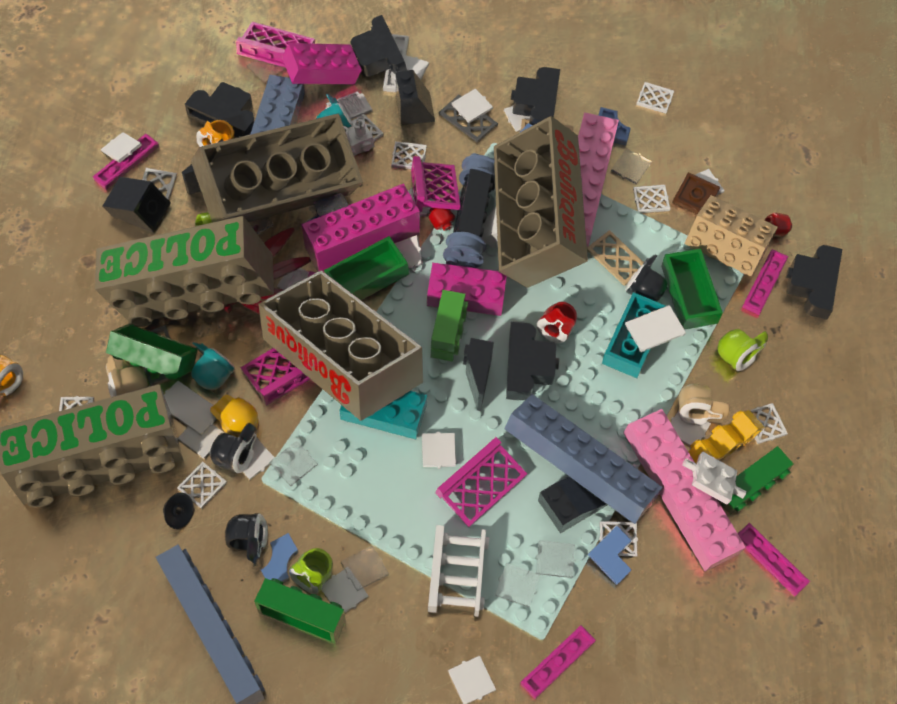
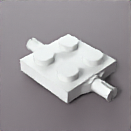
[682,452,746,504]

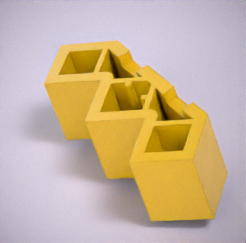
[688,410,765,463]

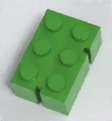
[430,290,468,362]

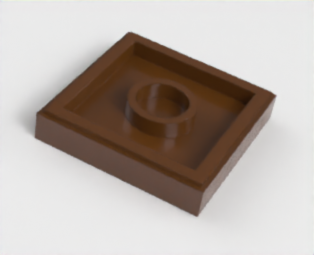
[672,172,720,214]

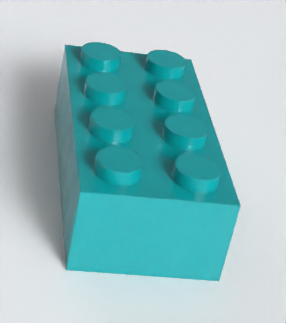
[602,292,666,379]
[339,391,427,440]

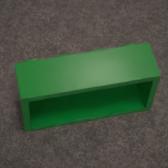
[324,236,409,300]
[661,248,723,330]
[106,324,198,380]
[254,578,346,644]

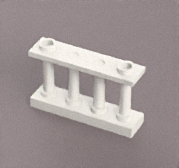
[428,525,489,617]

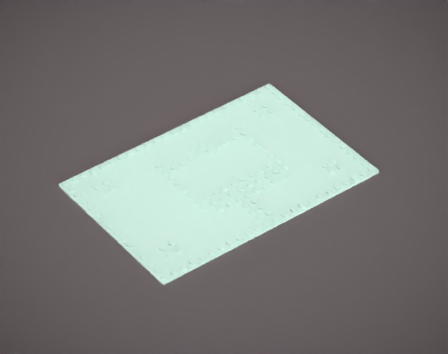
[262,143,744,640]

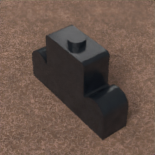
[511,67,560,125]
[185,82,255,138]
[786,245,842,320]
[506,322,559,400]

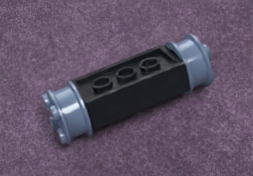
[443,153,495,268]

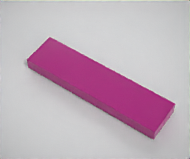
[93,134,159,190]
[742,249,789,315]
[738,523,810,597]
[520,625,596,699]

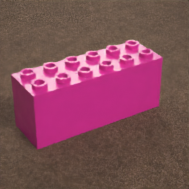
[302,183,420,272]

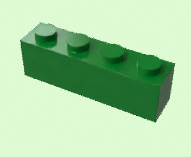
[717,446,794,515]

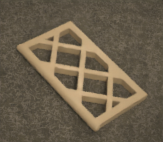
[587,230,644,286]

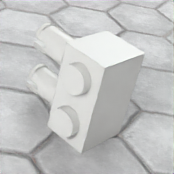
[343,119,375,156]

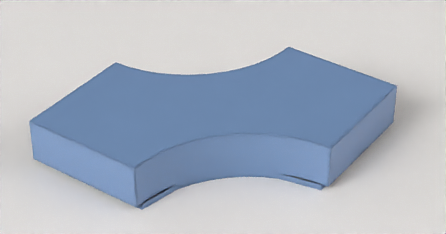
[599,107,631,146]
[261,533,298,583]

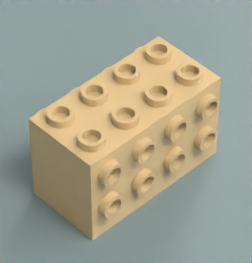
[684,195,778,276]

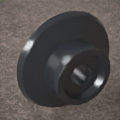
[163,492,194,529]

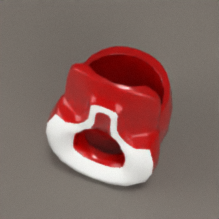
[536,302,577,343]

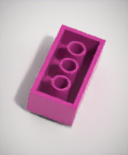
[282,43,361,84]
[427,262,507,316]

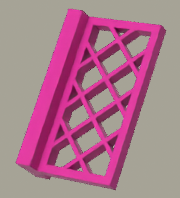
[236,22,315,68]
[411,156,460,212]
[240,348,310,406]
[435,437,527,527]

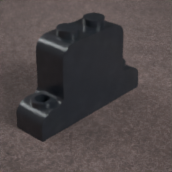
[351,15,407,76]

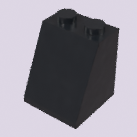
[395,70,435,126]
[102,177,171,232]

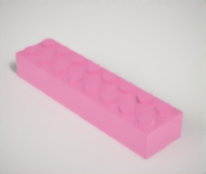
[578,112,619,247]
[624,409,746,571]

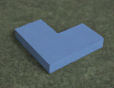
[587,526,631,585]

